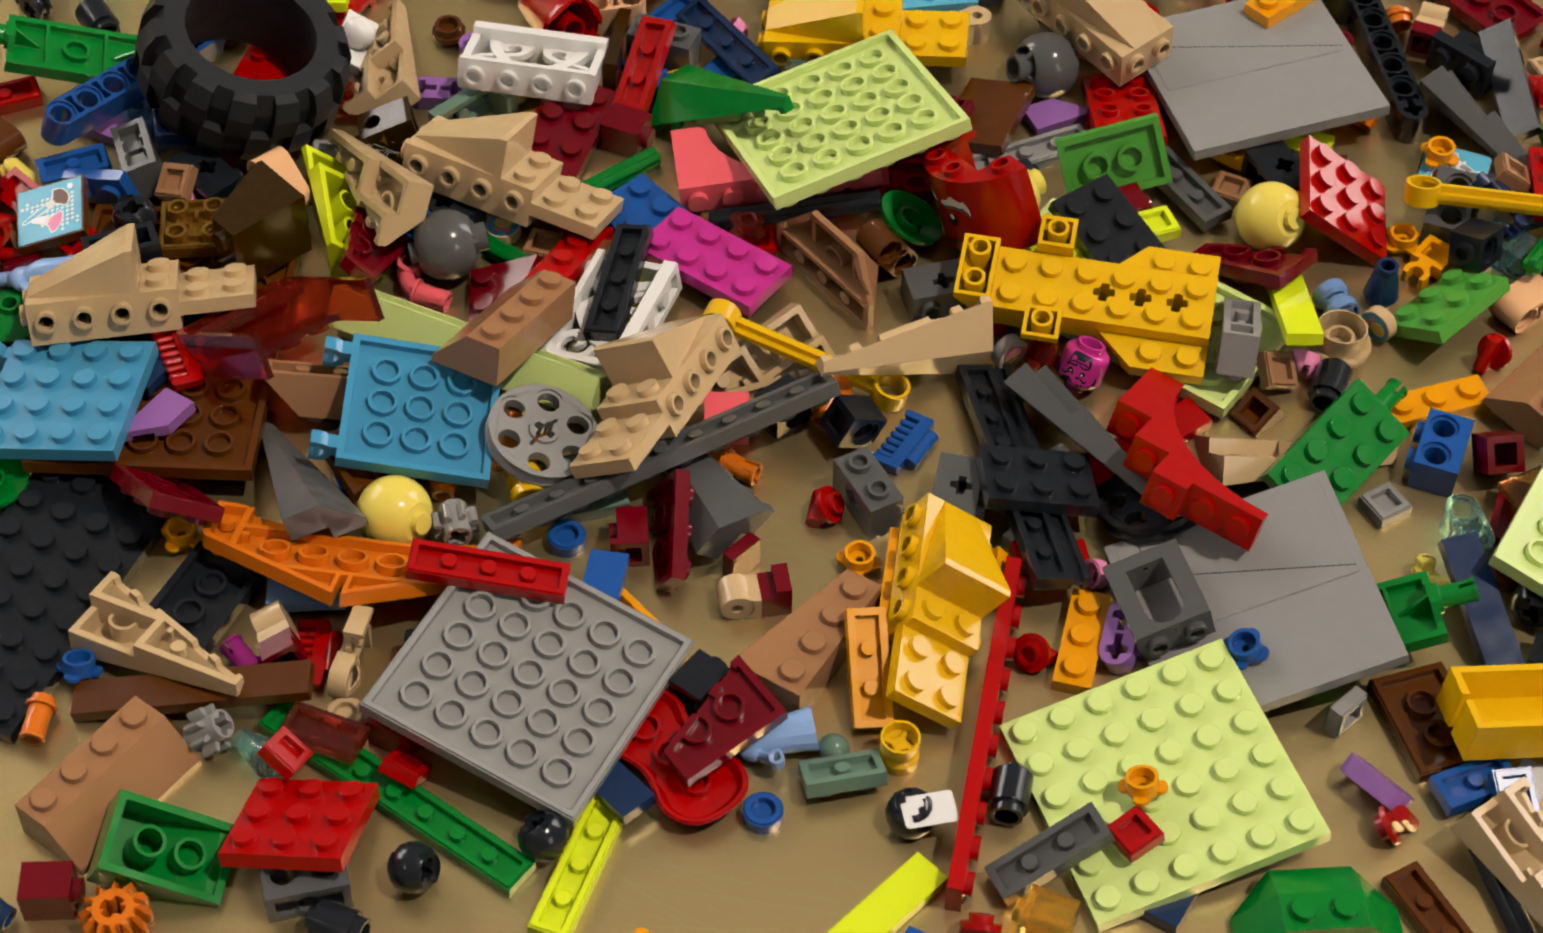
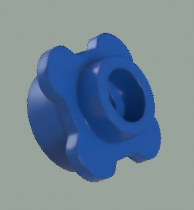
[1223,628,1269,671]
[56,648,103,684]

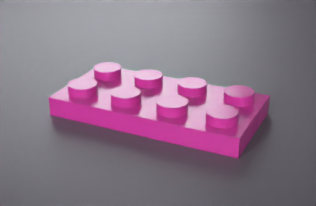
[646,206,792,317]

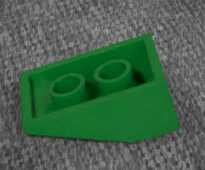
[86,789,234,907]

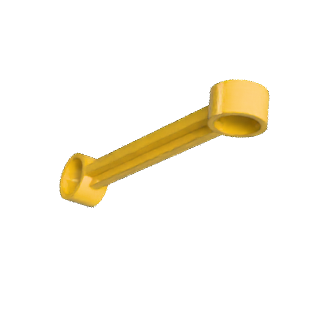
[1403,175,1543,216]
[702,298,911,412]

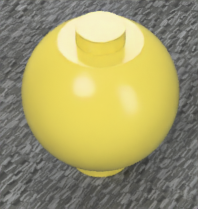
[1233,181,1306,251]
[352,475,433,544]

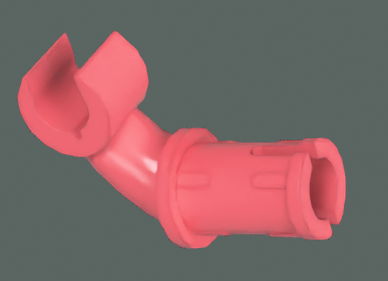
[396,255,453,314]

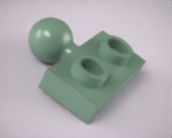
[798,733,888,799]

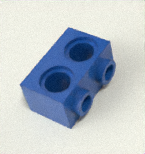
[1403,408,1475,498]

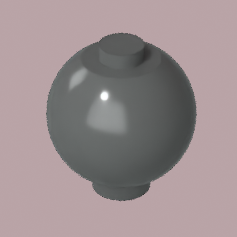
[1006,32,1081,100]
[407,209,490,281]

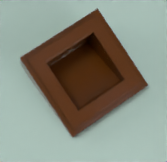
[1229,386,1285,437]

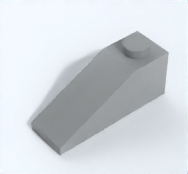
[1216,297,1261,381]

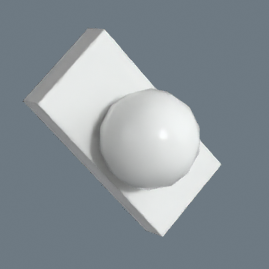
[341,9,379,76]

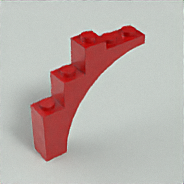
[1106,367,1268,551]

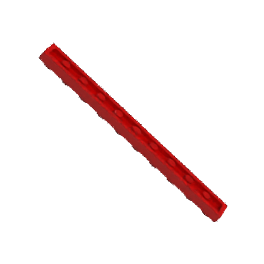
[944,556,1028,912]

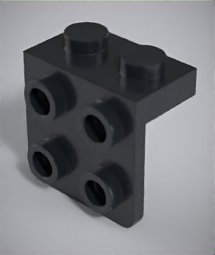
[1425,30,1496,98]

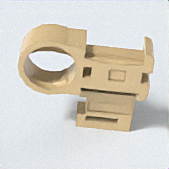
[327,605,374,698]

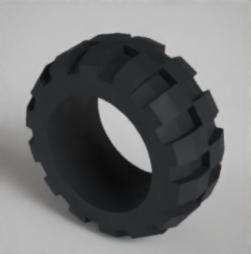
[133,0,352,160]

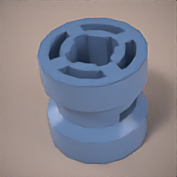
[1312,278,1361,315]

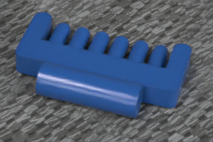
[873,410,939,475]

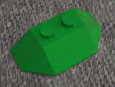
[1229,866,1403,933]

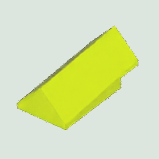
[301,144,356,279]

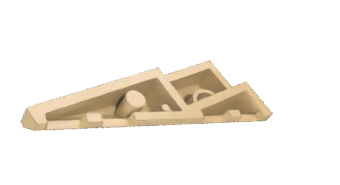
[343,0,421,115]
[327,128,434,247]
[815,295,994,376]
[699,303,836,406]
[1194,435,1397,486]
[68,571,244,697]
[1450,776,1543,927]

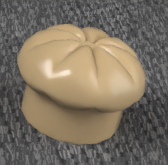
[1307,309,1372,369]

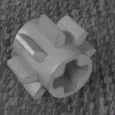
[431,499,480,545]
[183,703,234,757]

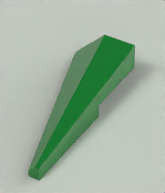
[652,64,794,132]

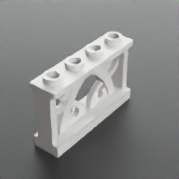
[457,20,609,105]
[540,248,682,387]

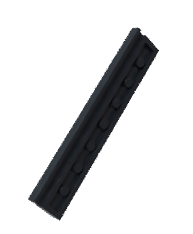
[954,364,1091,590]

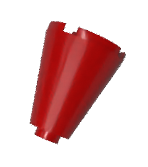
[518,0,602,37]

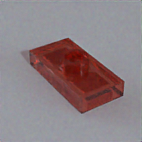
[279,700,371,765]

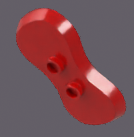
[620,689,749,826]

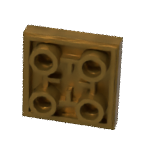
[159,197,226,259]

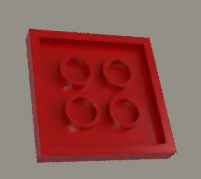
[1299,135,1387,267]
[218,777,380,872]

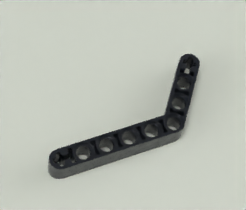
[1321,0,1429,144]

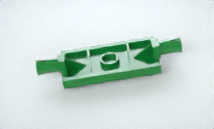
[0,14,137,84]
[1261,378,1410,506]
[1377,571,1480,653]

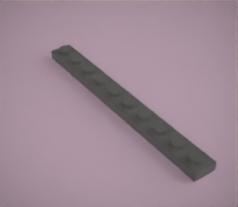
[480,371,841,541]

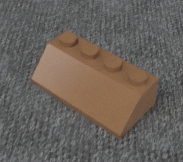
[432,270,576,387]
[1482,345,1543,451]
[15,695,201,876]

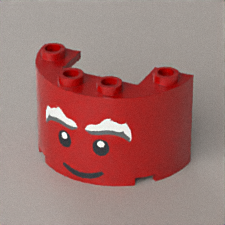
[923,129,1042,250]

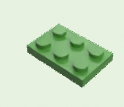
[1054,113,1173,194]
[1393,269,1511,344]

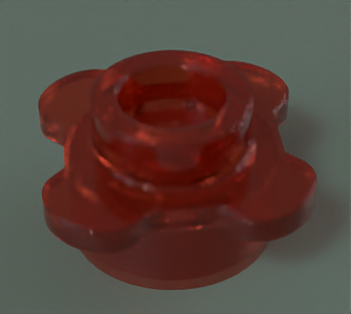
[730,211,765,244]

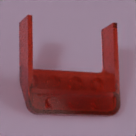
[176,276,385,381]

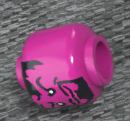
[1056,336,1110,393]

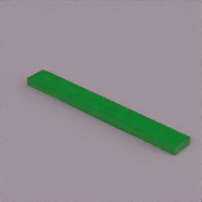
[258,702,536,899]

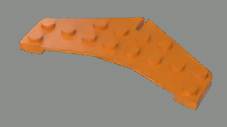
[202,501,523,608]

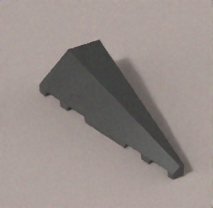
[1419,65,1527,166]
[1003,363,1148,495]
[262,422,369,541]
[665,453,774,559]

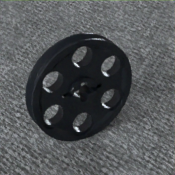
[1098,474,1196,542]

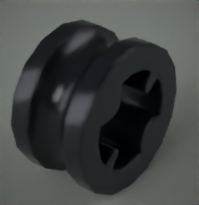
[19,0,53,20]

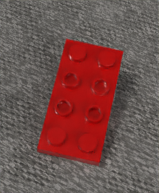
[1081,73,1167,148]

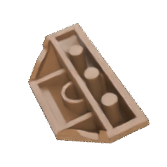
[776,210,879,331]
[264,358,349,423]

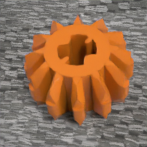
[78,880,154,933]

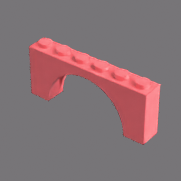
[671,126,889,213]

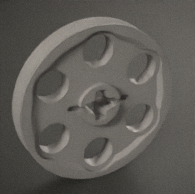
[485,384,597,487]

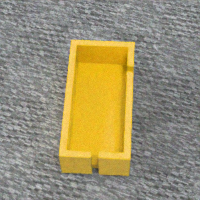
[1436,663,1543,761]

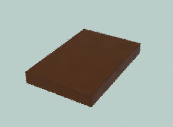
[960,78,1036,156]
[1367,661,1470,784]

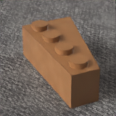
[731,569,882,713]

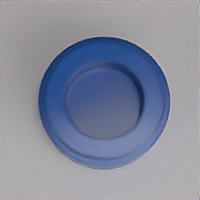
[548,519,587,558]
[742,792,784,835]

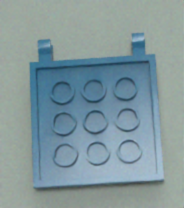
[308,333,500,489]
[0,340,159,461]

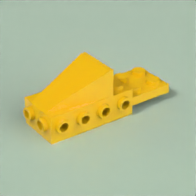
[758,0,970,72]
[886,493,1011,730]

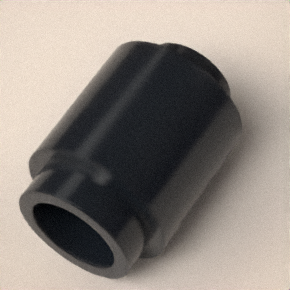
[75,0,120,33]
[1308,358,1353,413]
[987,762,1034,826]
[304,898,372,933]

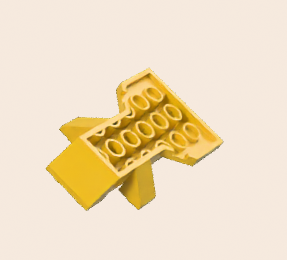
[953,214,1221,386]

